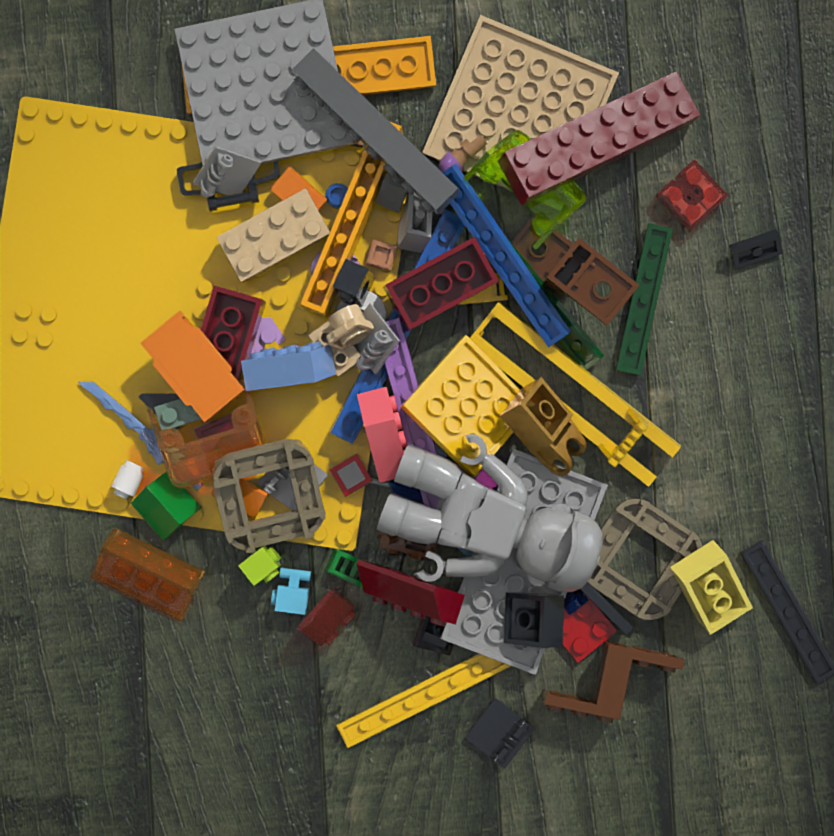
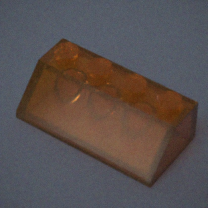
[92,527,205,622]

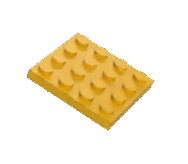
[400,335,520,478]

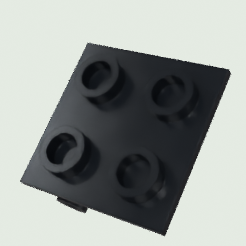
[465,698,536,768]

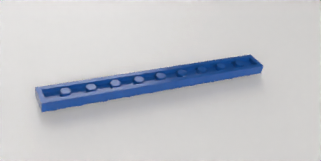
[329,209,465,444]

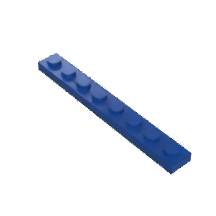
[443,164,571,347]

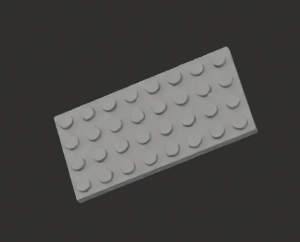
[440,449,608,675]

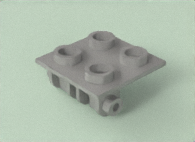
[193,146,261,198]
[353,303,400,375]
[257,464,328,511]

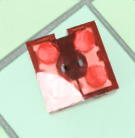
[656,159,728,232]

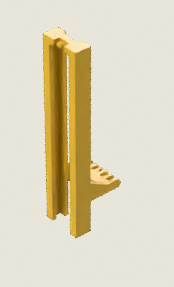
[470,301,681,487]

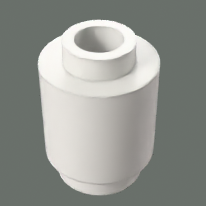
[111,460,145,499]

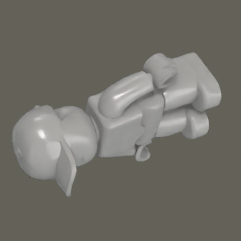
[377,434,603,592]

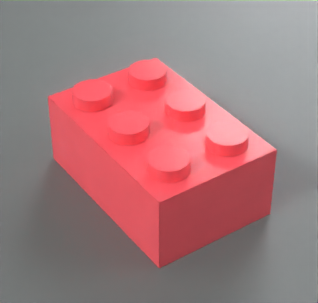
[357,387,407,483]

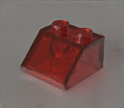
[297,587,355,646]

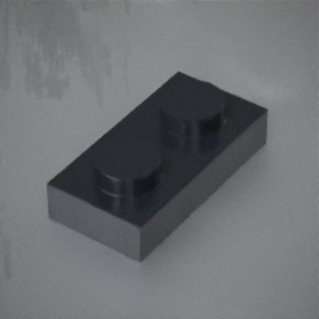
[729,229,783,270]

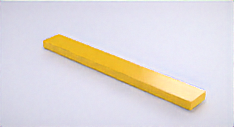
[336,653,511,748]

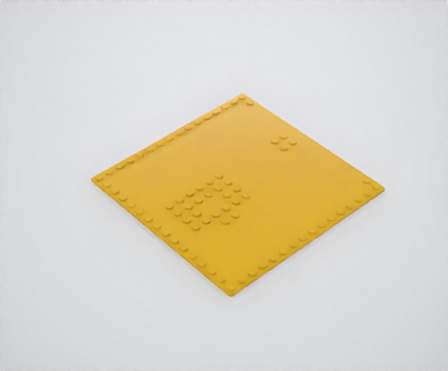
[0,97,406,551]

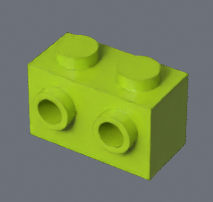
[238,546,282,586]

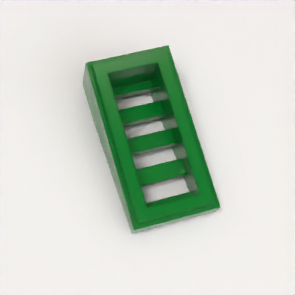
[324,548,363,588]

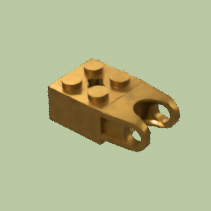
[500,377,587,476]

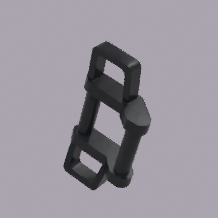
[177,161,280,212]

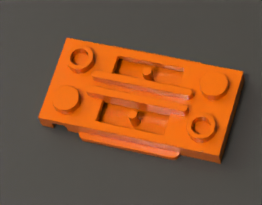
[140,311,245,423]

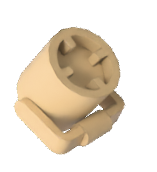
[326,304,374,350]

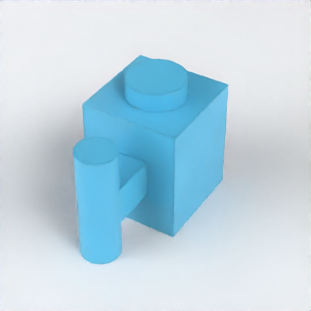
[271,568,311,615]

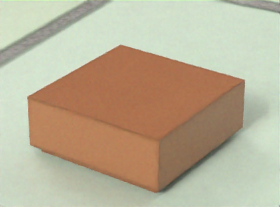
[366,240,397,271]

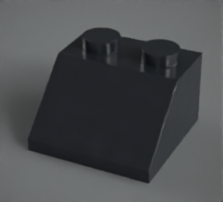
[504,592,564,648]

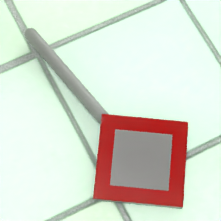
[329,453,416,497]

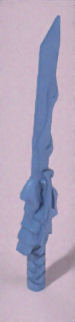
[78,382,204,491]

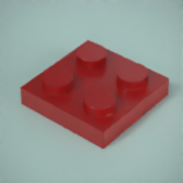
[563,592,617,663]

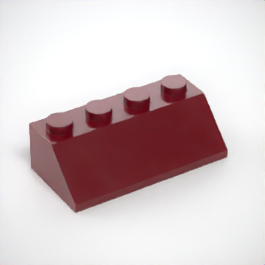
[357,559,465,626]

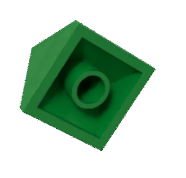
[131,470,202,541]

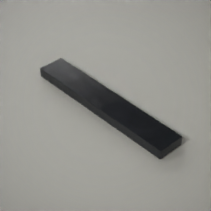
[740,540,834,684]

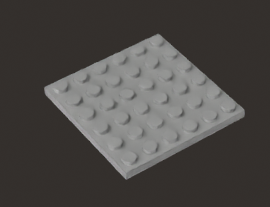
[175,0,354,165]

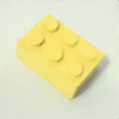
[670,540,753,635]

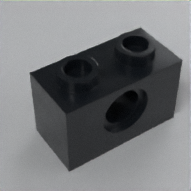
[333,259,375,306]

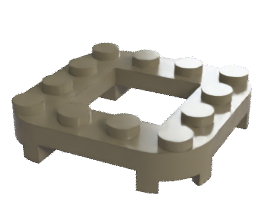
[212,439,325,553]
[588,499,703,620]

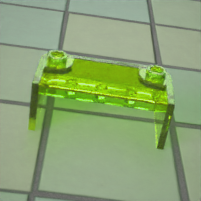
[464,130,586,250]

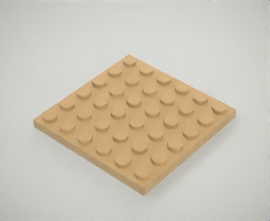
[422,15,619,212]

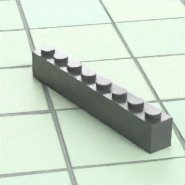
[292,48,459,215]

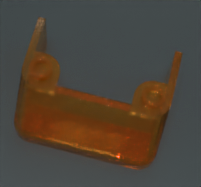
[147,379,266,488]

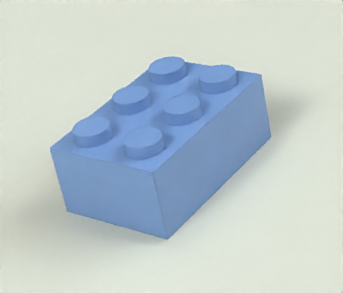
[241,341,336,391]

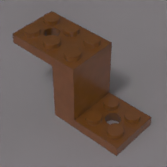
[511,213,639,326]
[541,641,685,723]

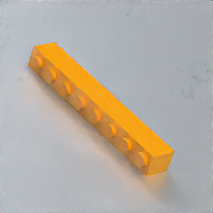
[300,122,404,318]

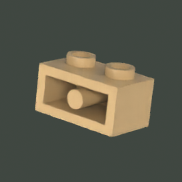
[308,321,361,378]

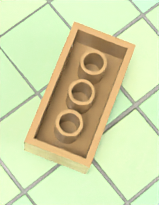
[217,188,330,283]

